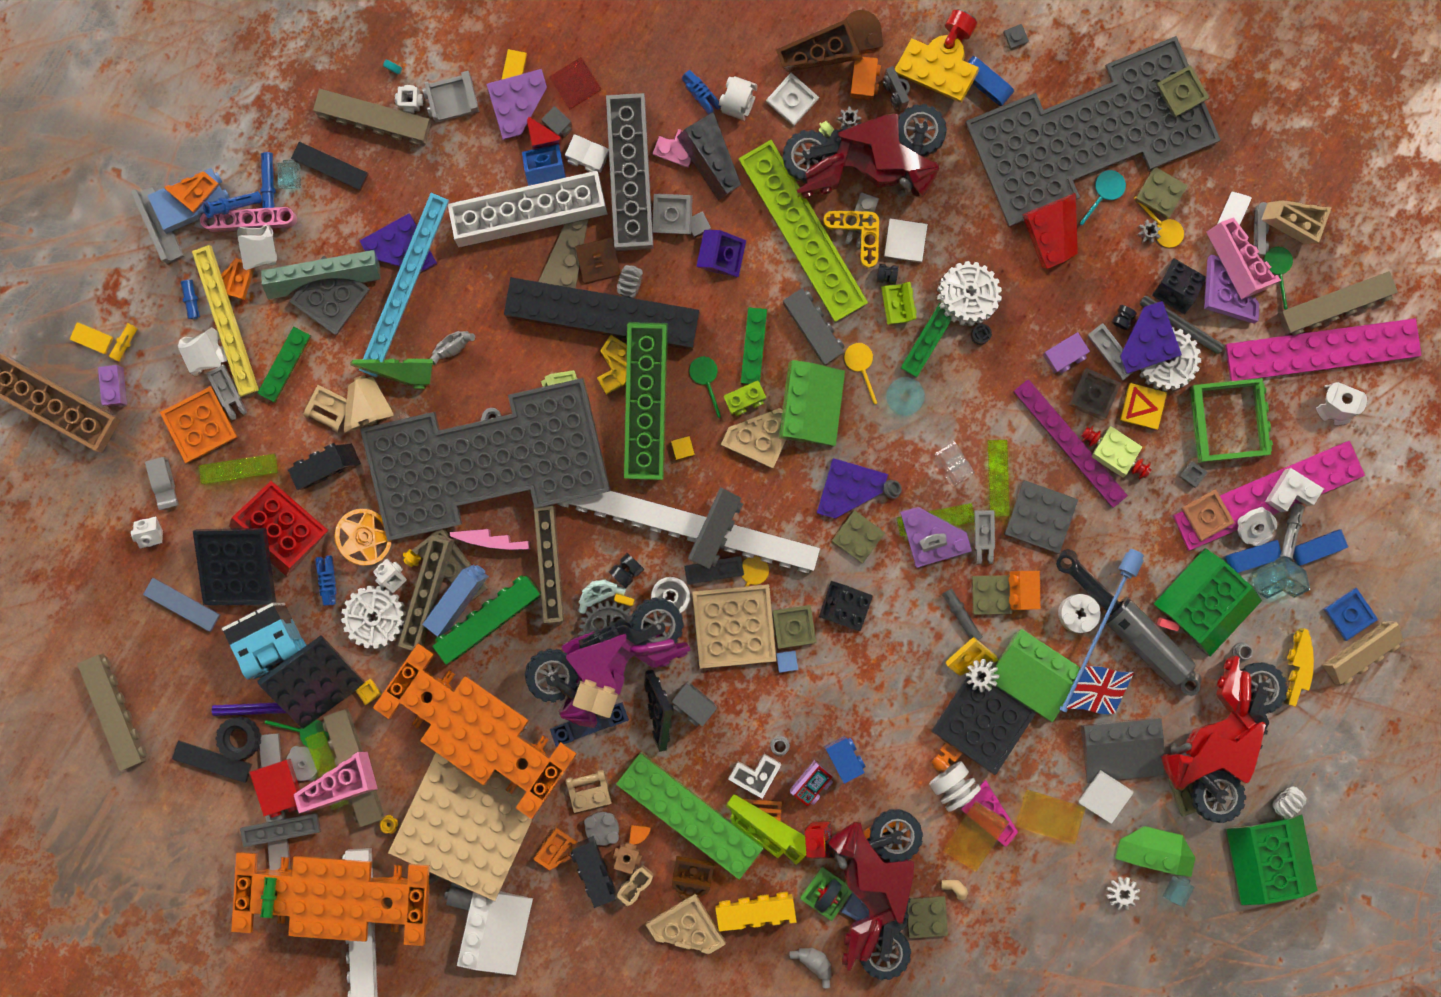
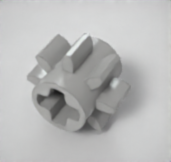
[837,106,861,129]
[1137,219,1162,244]

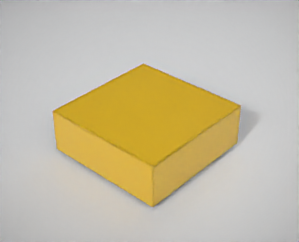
[597,370,622,395]
[671,436,695,460]
[614,594,635,606]
[355,678,382,705]

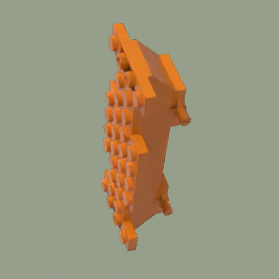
[373,643,577,819]
[231,852,430,946]

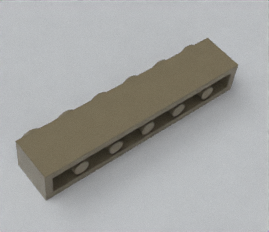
[313,88,432,146]
[1278,271,1398,336]
[534,506,565,623]
[398,534,455,651]
[77,654,147,771]
[322,708,385,827]

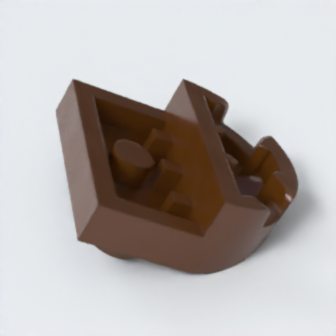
[846,10,883,50]
[672,856,714,899]

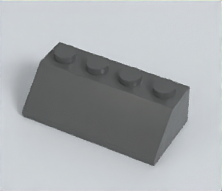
[688,487,744,569]

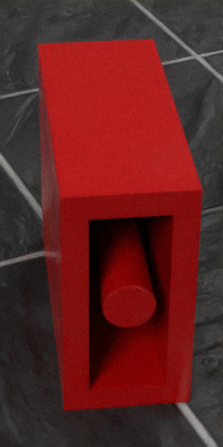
[250,759,300,818]

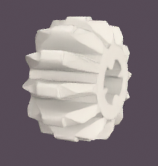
[966,659,999,692]
[1273,786,1307,819]
[1106,877,1140,910]

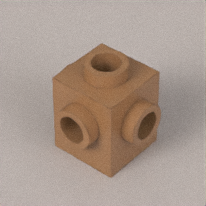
[613,842,642,874]

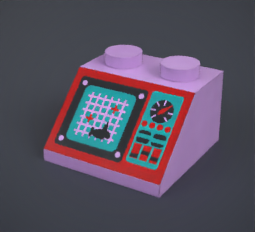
[790,760,833,806]

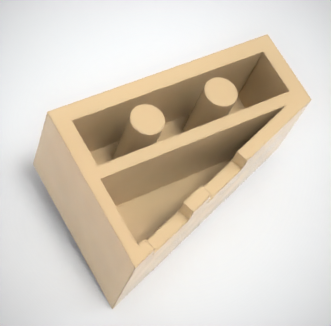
[1262,201,1331,244]

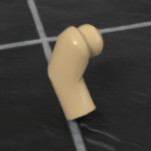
[941,880,968,900]

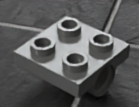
[882,66,910,112]

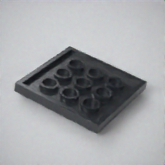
[193,528,276,605]
[257,635,364,729]
[931,671,1036,775]

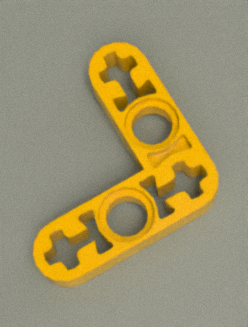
[823,211,879,268]

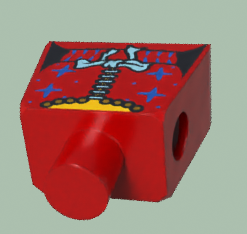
[805,821,834,859]

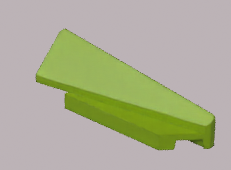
[726,794,806,865]

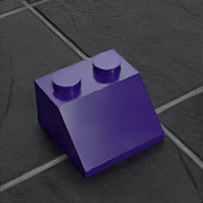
[696,230,746,277]

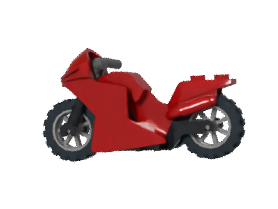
[1161,656,1288,823]

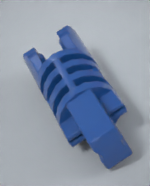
[682,70,721,115]
[316,555,337,606]

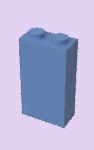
[147,168,230,234]
[422,565,489,637]

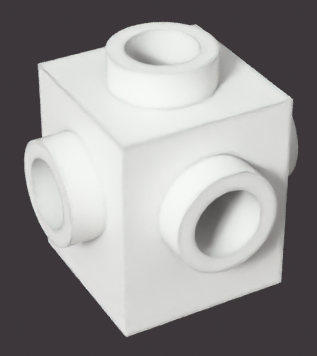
[395,85,423,114]
[131,517,163,548]
[373,559,407,593]

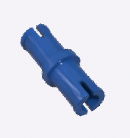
[180,280,200,319]

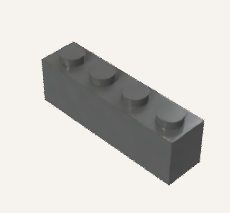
[783,288,845,366]

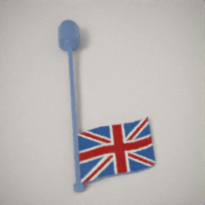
[1059,549,1144,714]

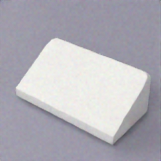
[1217,192,1252,225]

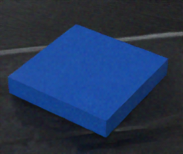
[1324,588,1378,641]

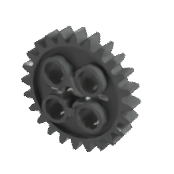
[578,601,632,636]

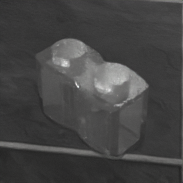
[933,441,975,486]

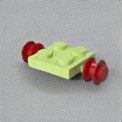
[1081,426,1152,480]

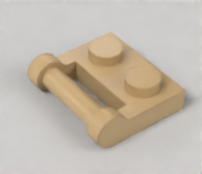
[303,385,347,433]
[566,770,612,813]

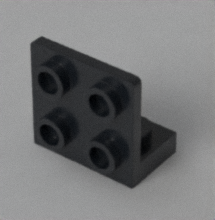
[1152,258,1206,315]
[819,581,873,631]

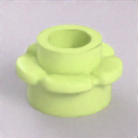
[819,121,834,138]

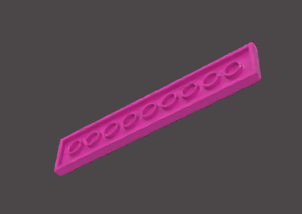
[1225,318,1422,381]
[1172,440,1365,551]

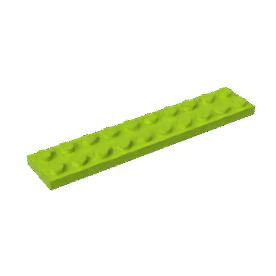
[738,140,868,322]

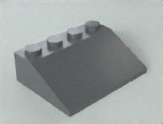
[1081,717,1164,783]

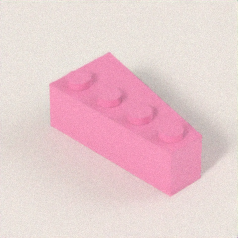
[1207,217,1281,299]
[294,752,378,813]

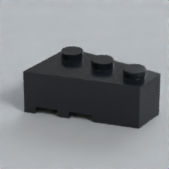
[288,443,361,490]
[570,836,616,908]

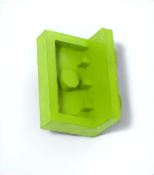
[881,282,917,325]
[724,381,766,416]

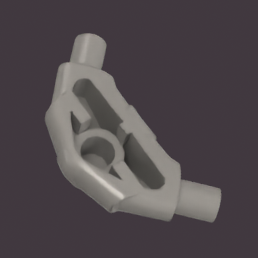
[430,331,475,365]
[790,947,832,988]

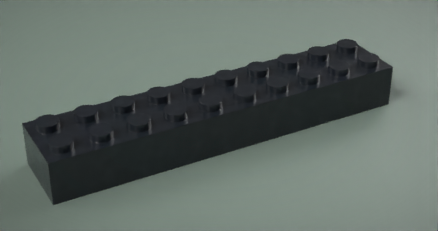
[504,277,700,350]

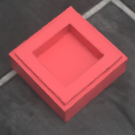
[1156,617,1180,631]

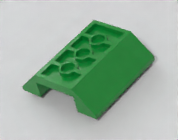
[1153,548,1262,657]
[1226,814,1318,905]

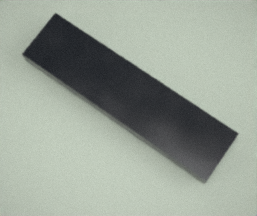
[291,142,368,191]
[172,740,252,783]

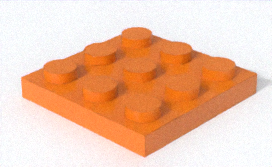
[160,386,238,464]

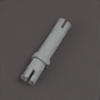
[1280,504,1305,561]

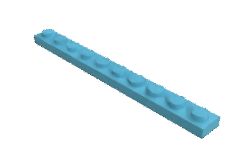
[359,193,449,377]

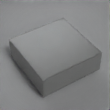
[691,211,711,238]

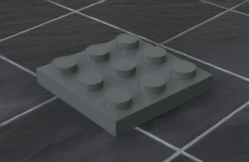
[289,256,370,336]
[1004,480,1078,554]

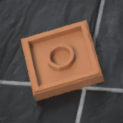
[1181,489,1235,542]

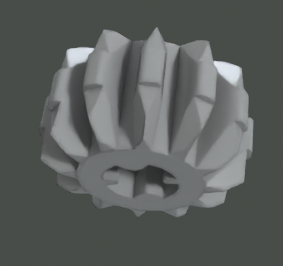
[617,265,643,298]

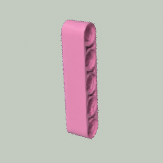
[200,207,297,232]

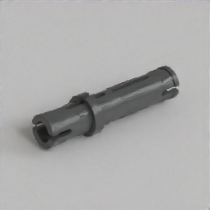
[942,588,983,640]

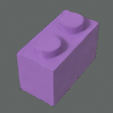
[1042,332,1090,374]
[98,365,127,407]

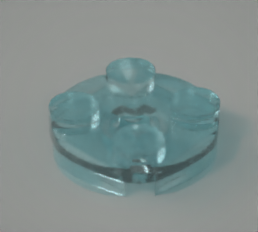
[886,377,925,416]

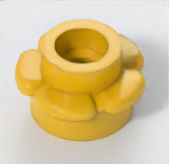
[403,549,421,567]
[379,815,398,834]

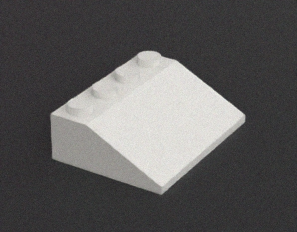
[457,891,533,975]

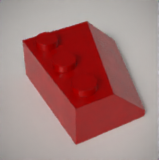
[1022,193,1078,269]

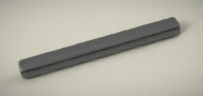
[1140,296,1224,354]

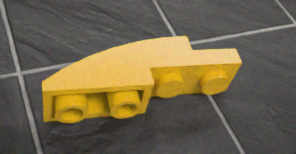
[1283,628,1314,707]

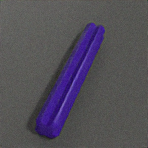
[212,703,286,716]

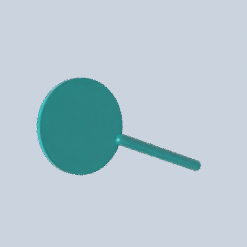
[1080,170,1126,226]

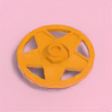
[334,509,392,566]

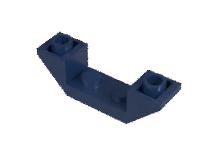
[550,702,629,747]

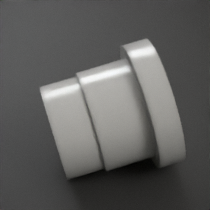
[1232,642,1253,662]
[770,736,790,755]

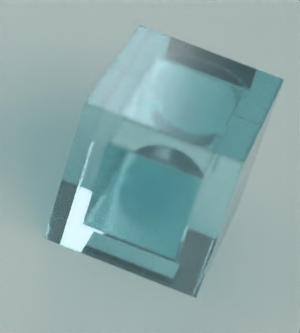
[277,160,301,189]
[1163,875,1194,908]

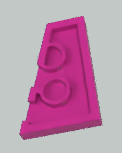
[961,779,1018,847]

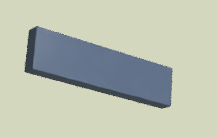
[143,578,220,632]

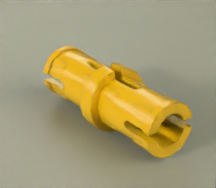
[109,323,138,362]

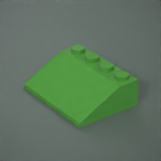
[779,360,845,446]
[994,629,1080,723]

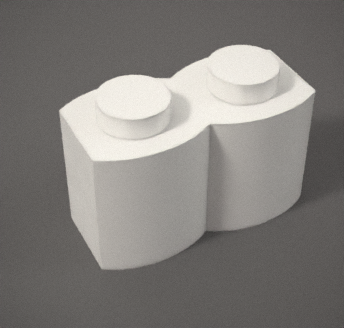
[565,135,609,173]

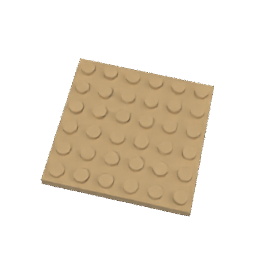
[388,753,533,902]

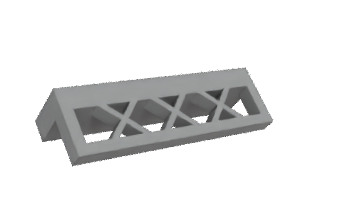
[131,187,185,264]

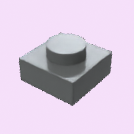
[1003,24,1029,50]
[1179,461,1207,488]

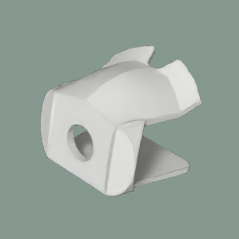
[237,225,277,270]
[178,327,227,376]
[1316,382,1367,425]

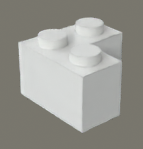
[1265,468,1324,512]
[728,754,781,799]

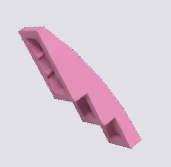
[450,529,530,550]

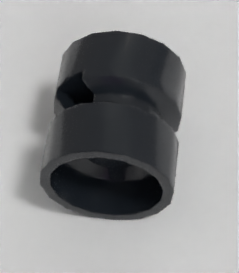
[608,553,645,588]

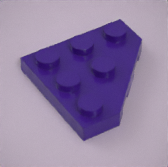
[359,213,437,273]
[1119,301,1182,374]
[817,458,888,519]

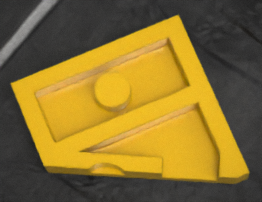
[600,335,627,387]
[946,637,999,676]

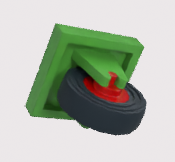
[800,866,852,921]

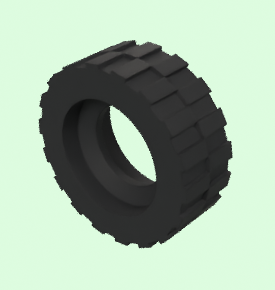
[215,717,262,760]

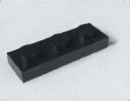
[684,556,744,585]

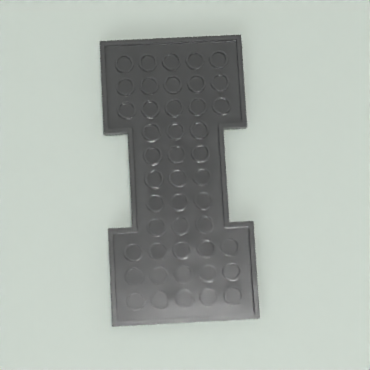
[965,36,1221,227]
[360,378,610,541]

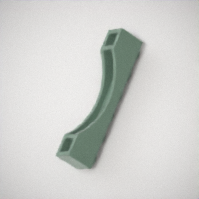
[261,250,381,299]

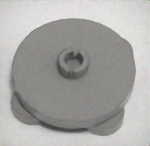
[286,746,321,781]
[584,812,619,845]

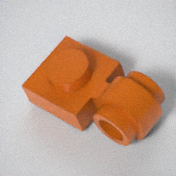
[931,742,962,773]

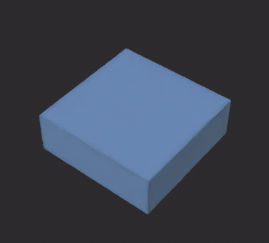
[776,651,798,672]

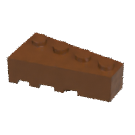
[776,19,863,72]

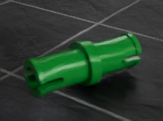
[260,877,277,918]

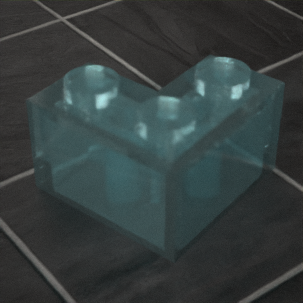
[1252,556,1311,599]

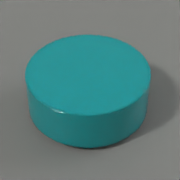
[383,59,403,74]

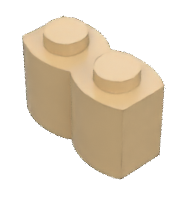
[572,679,618,718]
[617,865,653,906]

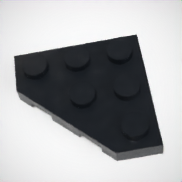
[644,670,674,752]

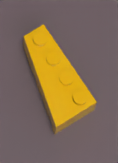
[716,892,797,931]

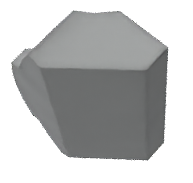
[920,534,947,552]

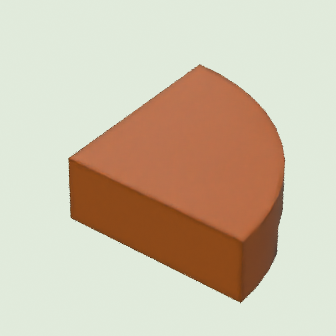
[629,825,651,845]

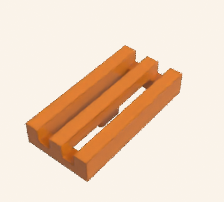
[744,799,782,821]

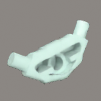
[578,579,626,614]

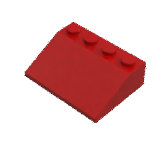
[229,481,328,577]

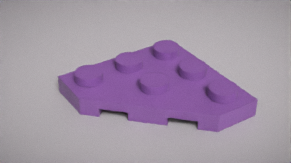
[486,69,547,140]
[1204,255,1259,324]
[900,507,972,568]

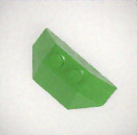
[1115,826,1195,877]

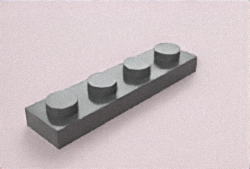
[240,812,321,847]

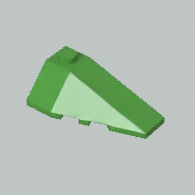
[350,359,433,389]

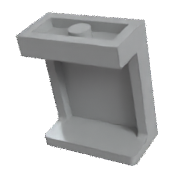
[422,71,480,122]

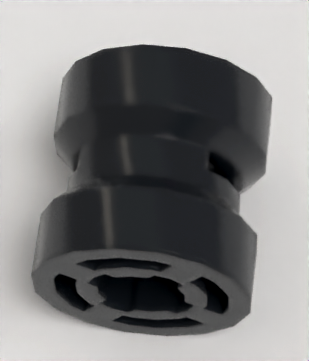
[877,264,899,285]
[1111,305,1137,331]
[971,324,992,345]

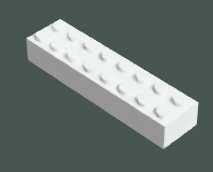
[448,171,607,247]

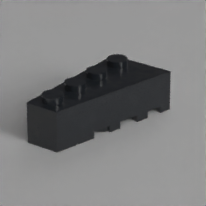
[677,112,741,201]

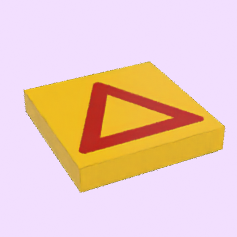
[1120,383,1167,430]

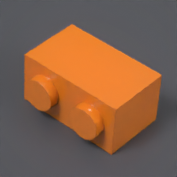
[850,57,881,100]
[1009,571,1041,610]

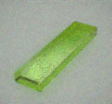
[987,440,1010,517]
[199,454,278,484]
[896,503,974,536]
[305,731,349,810]

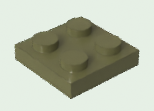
[1156,65,1209,118]
[1135,167,1188,219]
[832,510,885,564]
[972,575,1012,614]
[772,605,816,649]
[907,896,948,938]

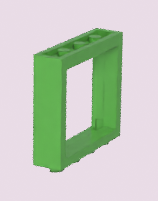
[1189,378,1273,463]

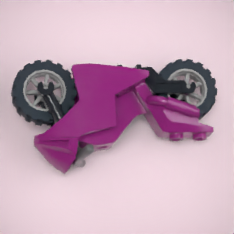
[525,597,691,728]

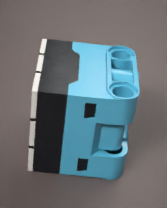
[222,603,306,679]

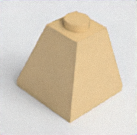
[344,375,394,433]

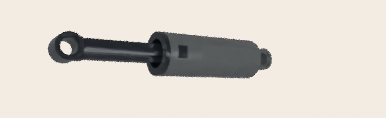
[1056,549,1202,696]

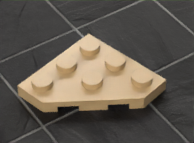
[721,408,786,469]
[646,894,726,954]

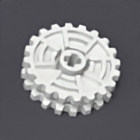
[937,261,1002,326]
[1140,327,1201,391]
[341,586,407,648]

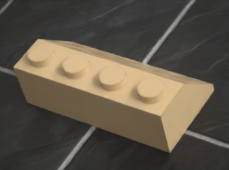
[1322,621,1404,685]

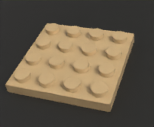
[693,584,776,668]

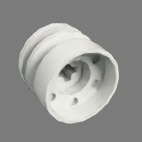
[929,761,981,812]

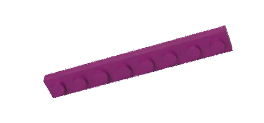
[1013,379,1128,508]

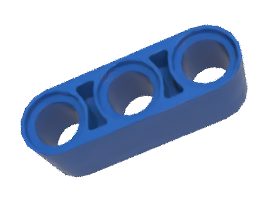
[968,56,1014,106]
[1293,529,1348,567]
[1225,540,1282,573]

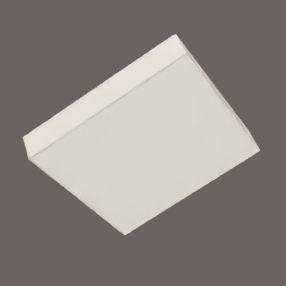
[766,73,819,127]
[884,219,927,263]
[1079,770,1133,824]

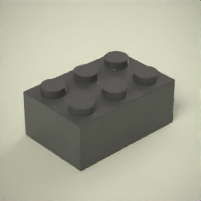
[672,682,718,726]

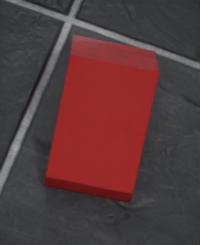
[527,117,562,149]

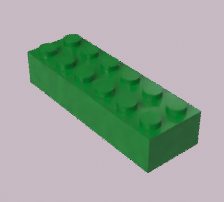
[433,575,541,665]

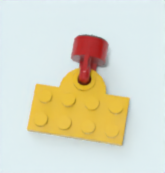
[895,9,979,103]

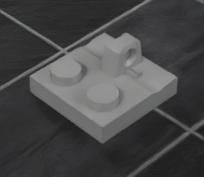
[653,194,693,234]

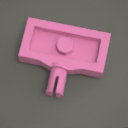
[653,129,691,168]

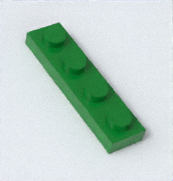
[900,303,952,378]
[741,307,767,384]
[258,326,311,403]

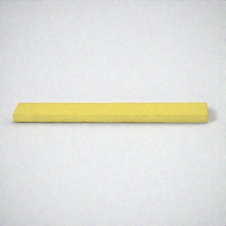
[192,245,259,397]

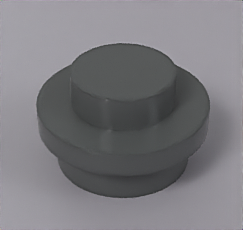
[884,480,902,499]

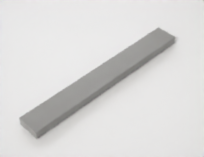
[260,733,291,870]

